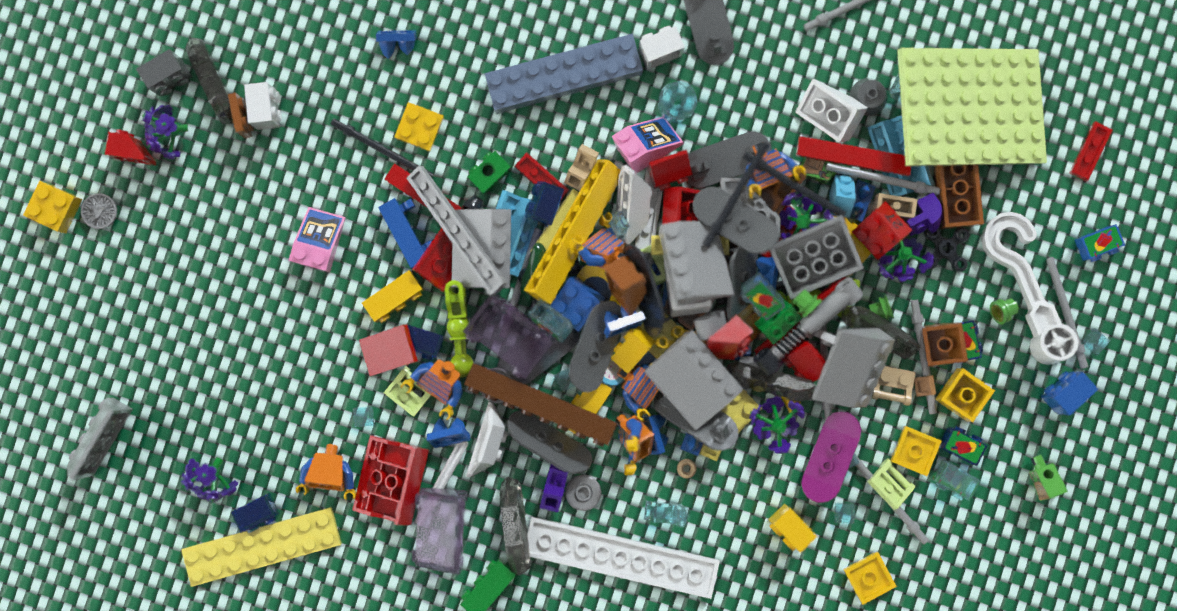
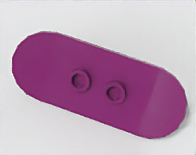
[802,411,862,503]

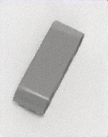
[694,307,729,340]

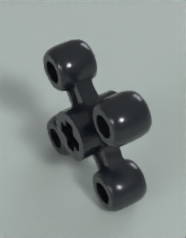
[923,227,970,273]

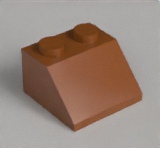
[603,256,646,316]
[922,322,968,366]

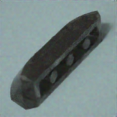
[185,37,233,124]
[841,306,921,360]
[725,361,816,401]
[500,476,531,576]

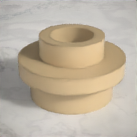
[677,459,696,478]

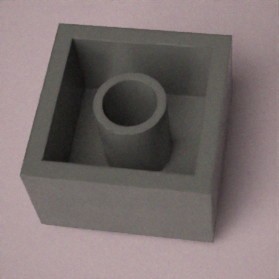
[136,49,192,96]

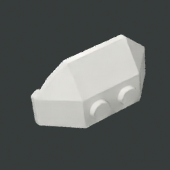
[616,165,652,244]
[466,402,508,478]

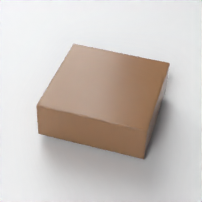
[914,375,936,397]

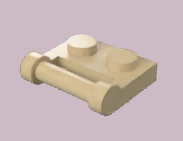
[871,366,916,406]

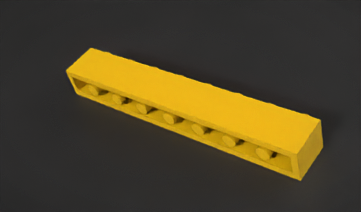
[524,159,621,305]

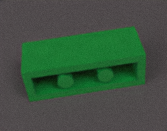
[460,558,517,611]

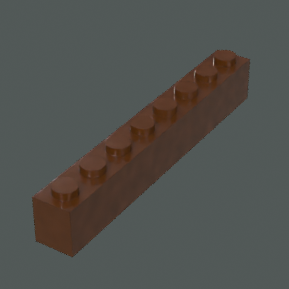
[464,363,618,447]

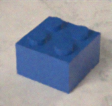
[548,276,606,332]
[1041,371,1098,416]

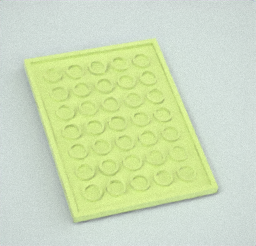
[898,48,1047,166]

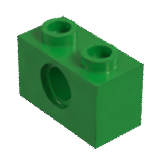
[467,151,512,196]
[754,298,802,344]

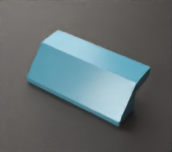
[867,115,935,196]
[496,190,541,277]

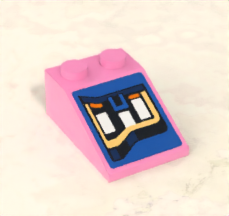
[612,116,684,173]
[289,207,346,272]

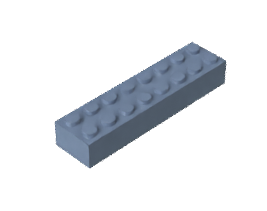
[484,34,643,114]

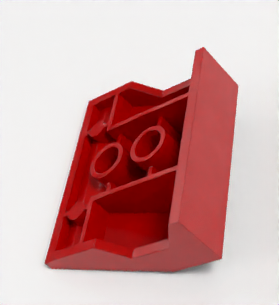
[352,435,429,525]

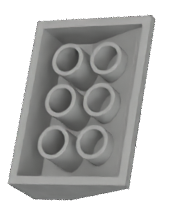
[452,209,511,288]
[770,215,864,299]
[659,221,734,306]
[812,328,895,408]
[644,331,743,430]
[67,398,133,480]

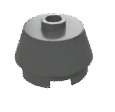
[850,78,887,116]

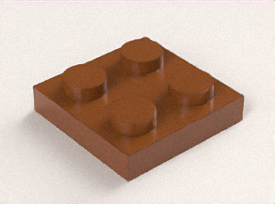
[228,93,254,138]

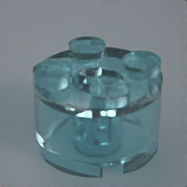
[658,81,697,124]

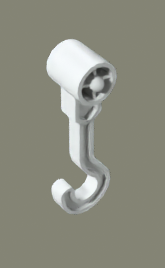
[981,212,1078,365]

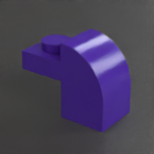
[907,193,942,236]
[540,464,568,513]

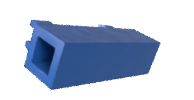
[378,198,433,269]

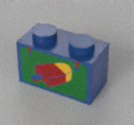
[1075,224,1125,262]

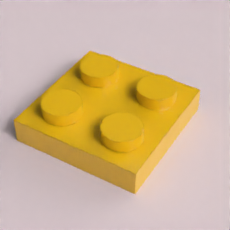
[394,102,444,152]
[891,426,941,476]
[843,551,897,605]

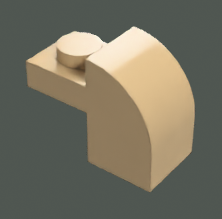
[564,144,599,191]

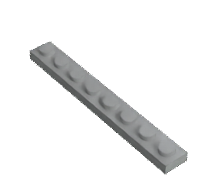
[407,165,507,296]

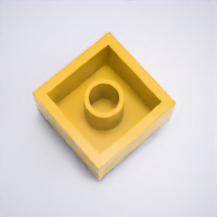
[23,181,83,234]
[935,368,995,422]
[768,504,817,553]

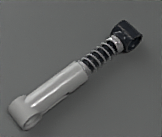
[753,277,863,375]

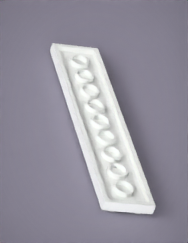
[523,516,720,599]

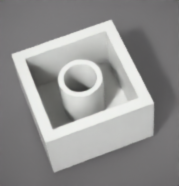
[639,26,685,70]
[244,82,282,130]

